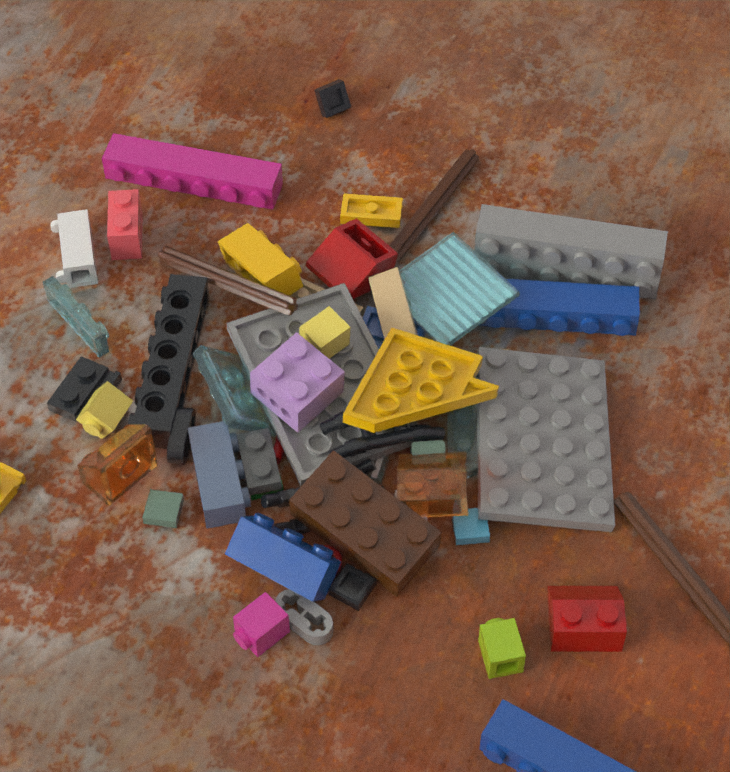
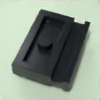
[47,356,122,422]

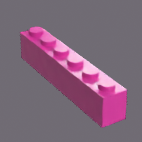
[102,133,283,209]

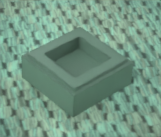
[410,440,445,455]
[142,489,184,528]

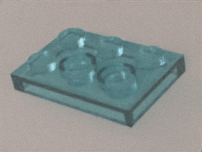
[193,345,276,437]

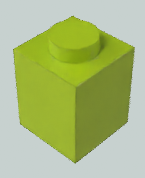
[478,618,526,679]

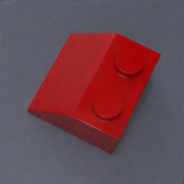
[547,586,627,652]

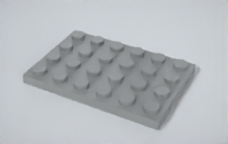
[227,283,418,486]
[477,347,615,532]

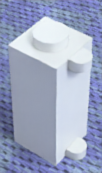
[50,209,98,288]

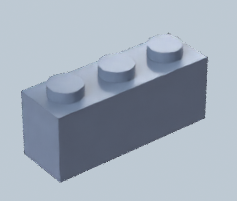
[188,421,251,529]

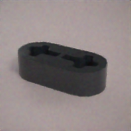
[167,407,196,465]

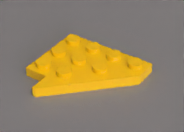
[343,327,499,433]

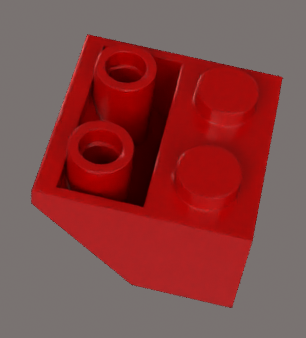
[305,218,398,299]

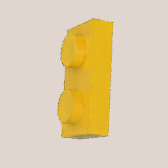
[340,193,403,228]

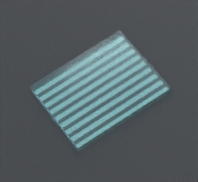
[400,232,520,346]

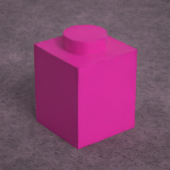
[233,592,290,657]

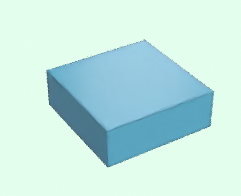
[451,508,490,545]

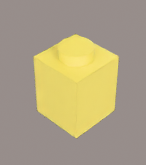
[299,306,351,359]
[76,381,133,439]

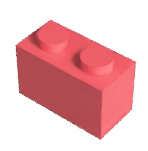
[107,189,143,260]

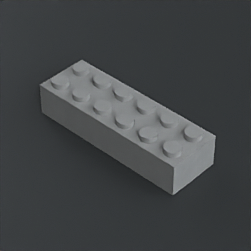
[473,204,668,299]

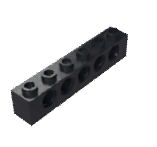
[128,274,210,449]

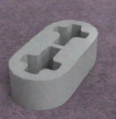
[275,589,334,645]

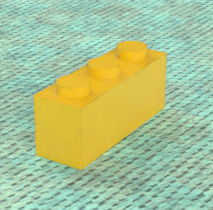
[218,223,304,296]

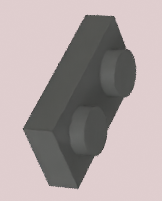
[236,428,282,496]

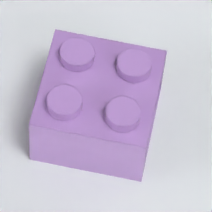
[250,332,345,433]

